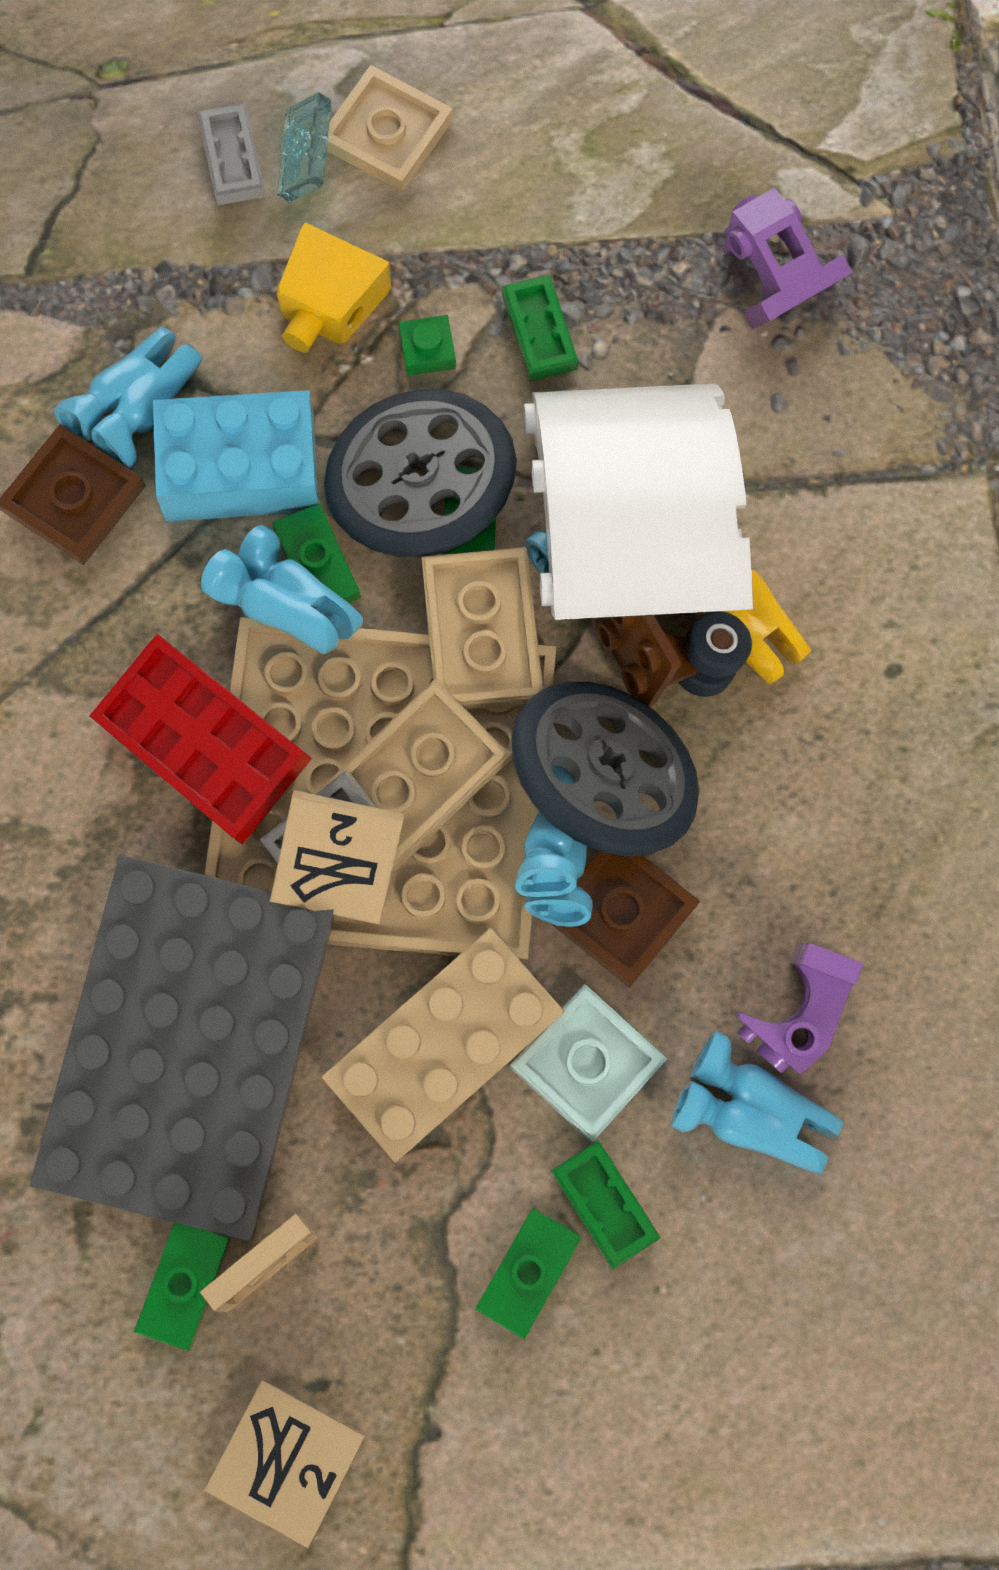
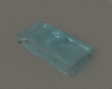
[277,92,331,203]

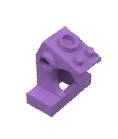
[723,188,853,329]
[735,943,864,1075]

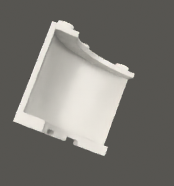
[524,384,753,620]

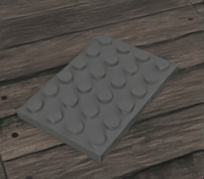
[29,855,335,1241]

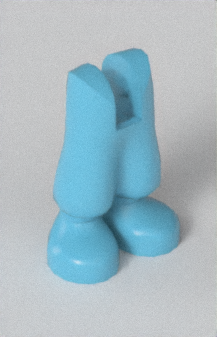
[53,326,203,470]
[201,525,363,655]
[515,765,593,927]
[670,1030,844,1175]

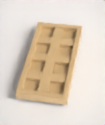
[321,928,565,1163]

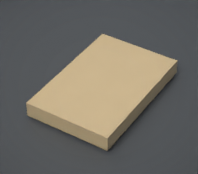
[421,547,543,710]
[317,679,512,872]

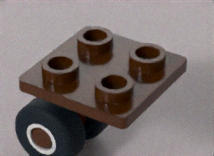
[595,611,752,707]

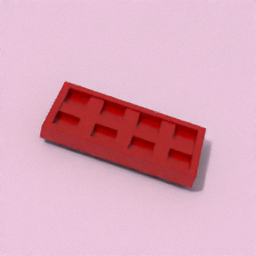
[89,634,312,844]

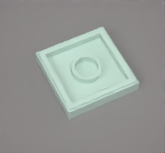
[510,984,667,1143]

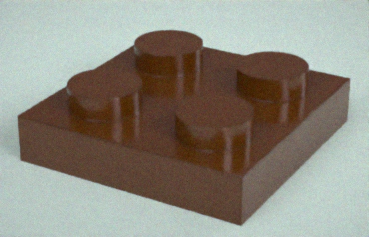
[0,424,146,565]
[551,851,700,988]

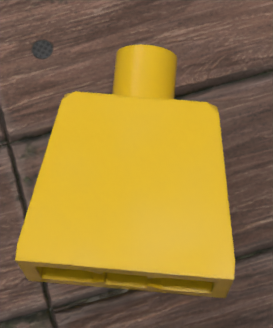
[277,222,391,353]

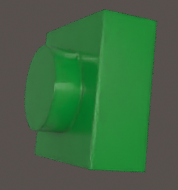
[398,315,456,376]

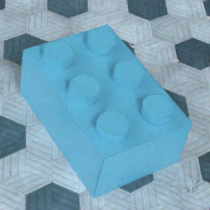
[153,390,319,522]

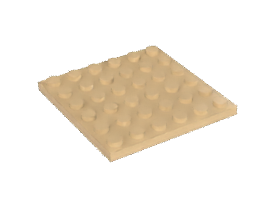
[205,617,556,963]

